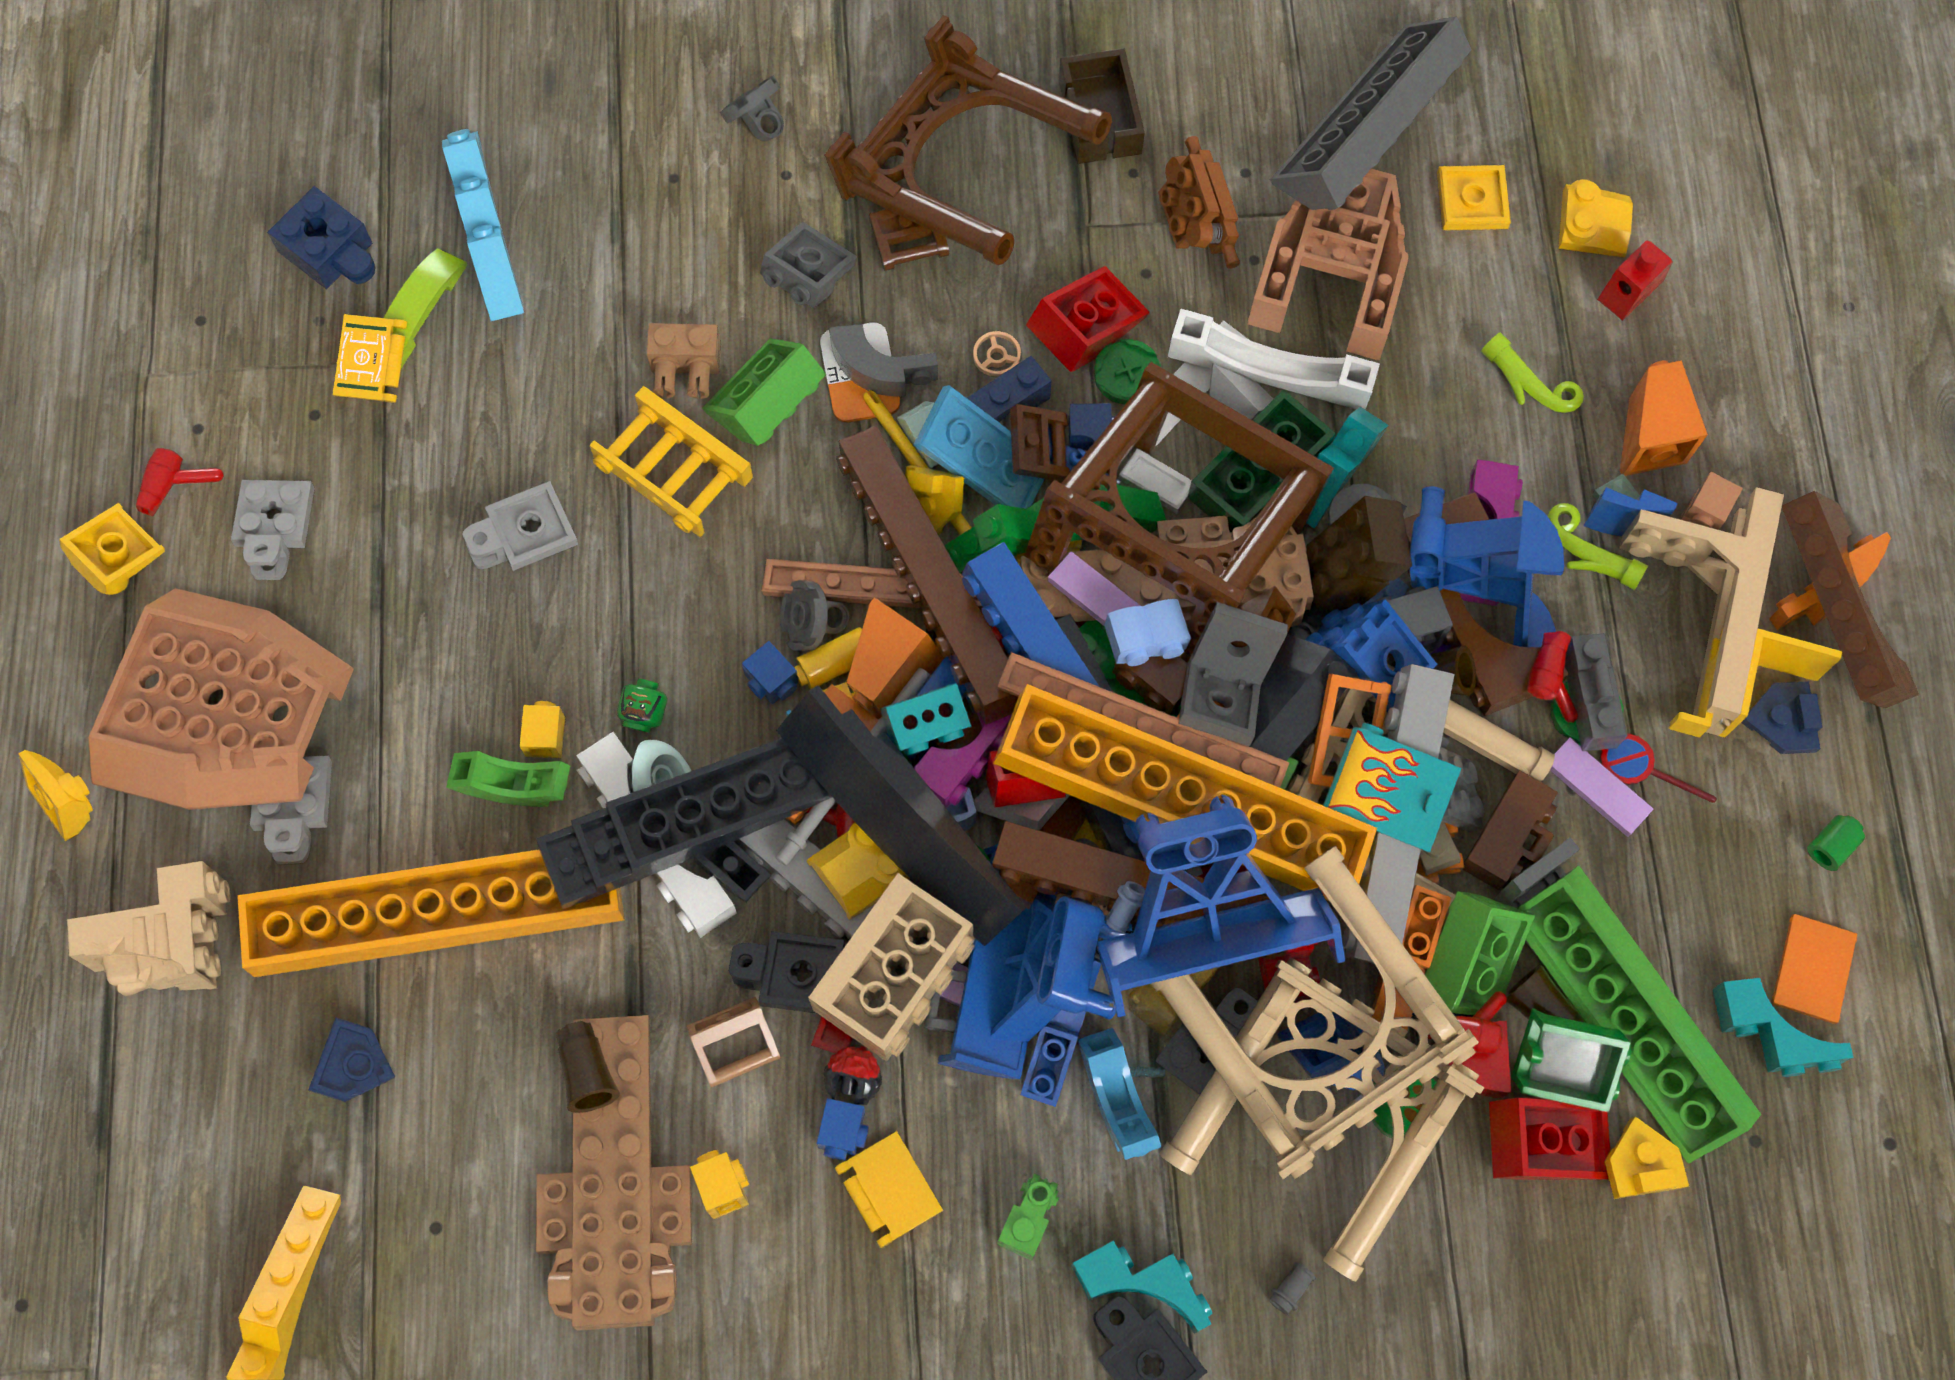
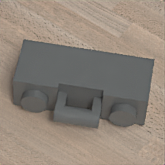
[1565,633,1628,752]

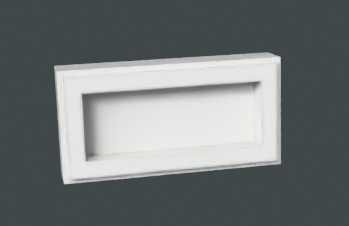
[1118,448,1192,514]

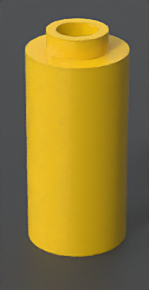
[794,627,862,689]

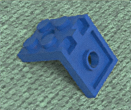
[1305,599,1437,713]

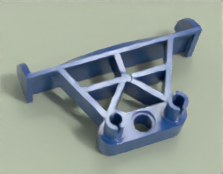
[1410,486,1564,648]
[1097,795,1345,1017]
[937,844,1132,1079]

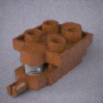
[1158,136,1240,269]

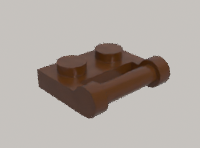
[869,209,949,271]
[1010,404,1070,483]

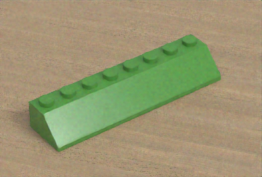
[1517,865,1761,1164]

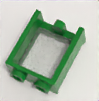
[1511,1008,1631,1112]

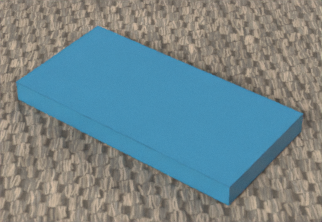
[913,385,1052,509]

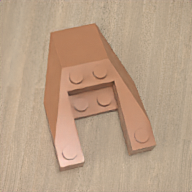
[1247,169,1408,360]

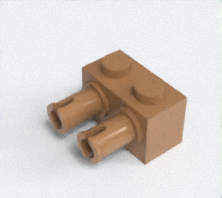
[647,323,721,399]

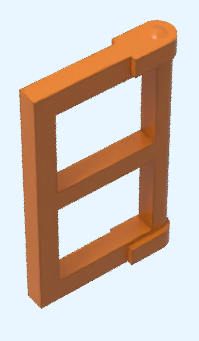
[1308,674,1392,787]

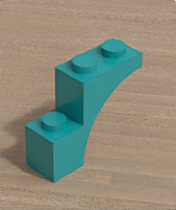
[1307,407,1389,528]
[1712,978,1854,1077]
[1071,1241,1213,1334]

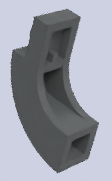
[829,324,938,397]

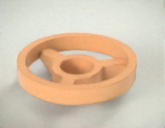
[973,331,1021,377]

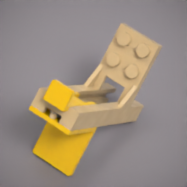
[1619,487,1842,738]

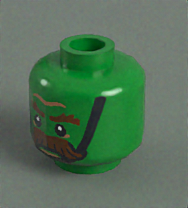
[617,678,668,733]

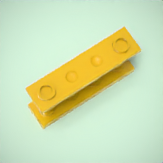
[590,386,753,537]

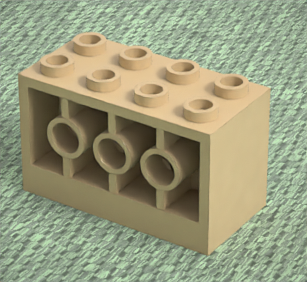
[808,873,975,1061]

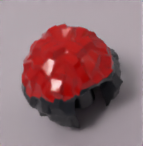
[823,1046,882,1105]

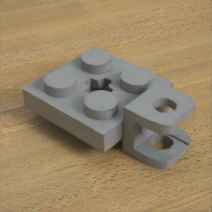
[231,480,315,580]
[462,481,578,571]
[250,756,332,864]

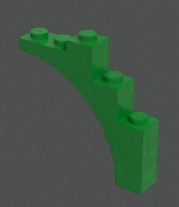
[944,485,1166,574]

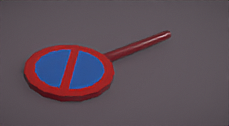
[1600,733,1717,803]

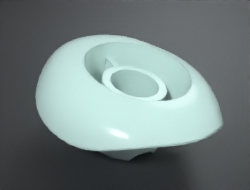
[631,740,691,792]

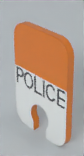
[820,323,900,422]

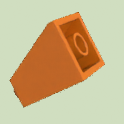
[1620,360,1708,476]
[846,597,944,719]

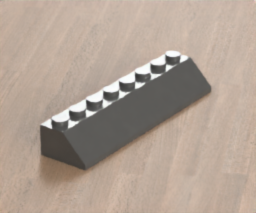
[1270,16,1472,210]

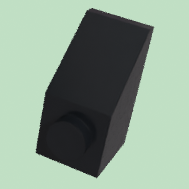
[694,842,771,903]

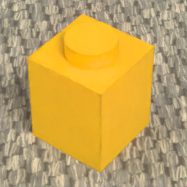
[520,701,565,758]

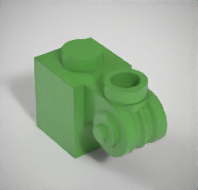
[997,1173,1059,1261]

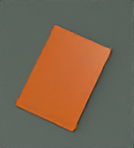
[1772,914,1857,1024]

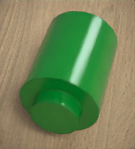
[1807,815,1865,871]

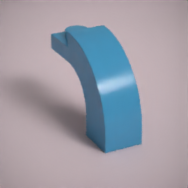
[1078,1028,1161,1160]

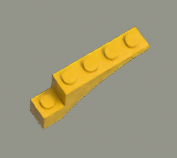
[226,1186,341,1380]

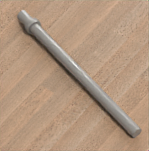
[775,668,930,866]

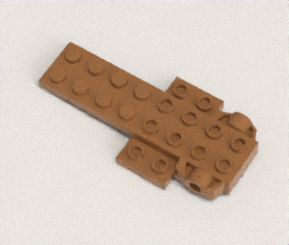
[1020,516,1314,627]
[536,1015,692,1331]

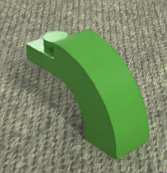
[446,751,570,807]

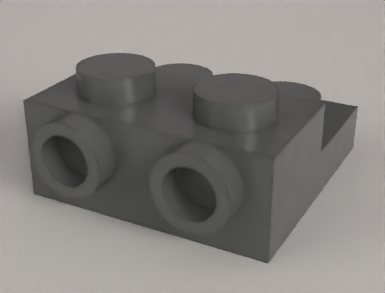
[760,222,857,309]

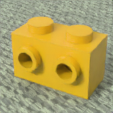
[690,1150,749,1219]

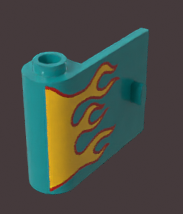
[1323,723,1462,852]

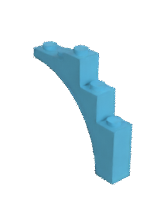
[442,129,524,321]

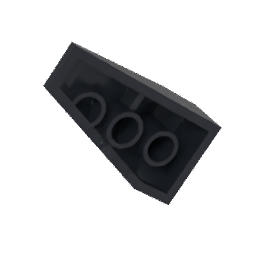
[1249,634,1357,761]

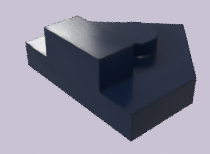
[1741,681,1823,754]
[308,1017,395,1102]

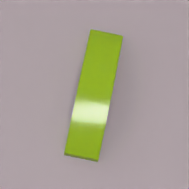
[384,248,468,368]

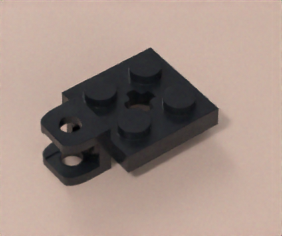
[728,931,845,1014]
[1155,988,1258,1095]
[1093,1296,1207,1380]

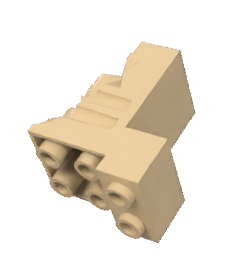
[67,861,231,996]

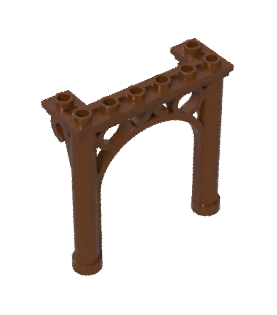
[824,15,1112,265]

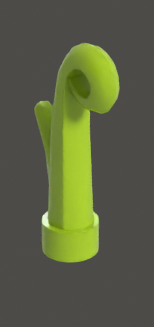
[1481,332,1584,413]
[1547,503,1648,590]

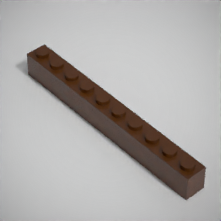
[836,426,1018,725]

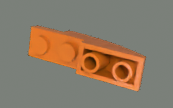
[1769,532,1891,630]
[1372,885,1451,1030]

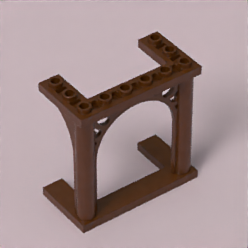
[1024,362,1334,657]

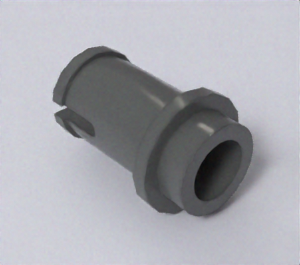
[1269,1262,1316,1315]

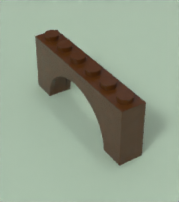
[1782,491,1919,708]
[1404,492,1569,716]

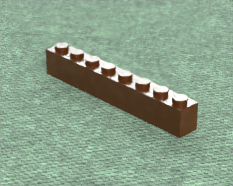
[992,821,1287,960]

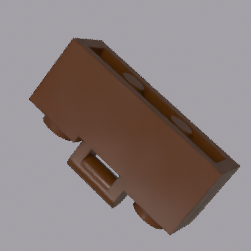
[1462,770,1558,890]

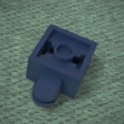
[267,186,376,290]

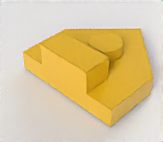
[905,465,964,536]
[1605,1116,1689,1199]

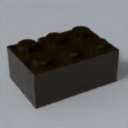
[1059,48,1145,164]
[1306,496,1412,611]

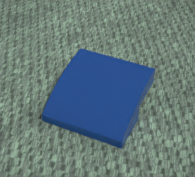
[1584,487,1678,537]

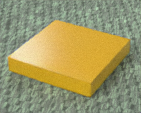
[1437,165,1511,230]

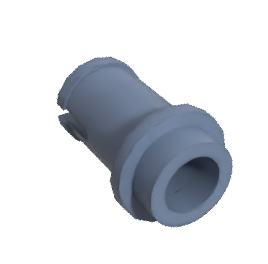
[1105,881,1145,933]

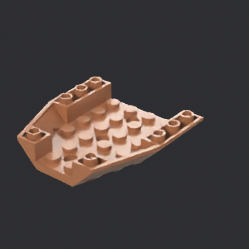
[88,588,354,810]

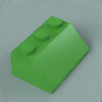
[702,338,826,446]
[1424,891,1535,1018]

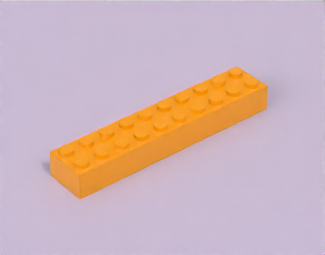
[993,684,1377,901]
[237,850,624,977]

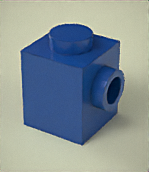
[742,641,799,705]
[817,1098,869,1160]

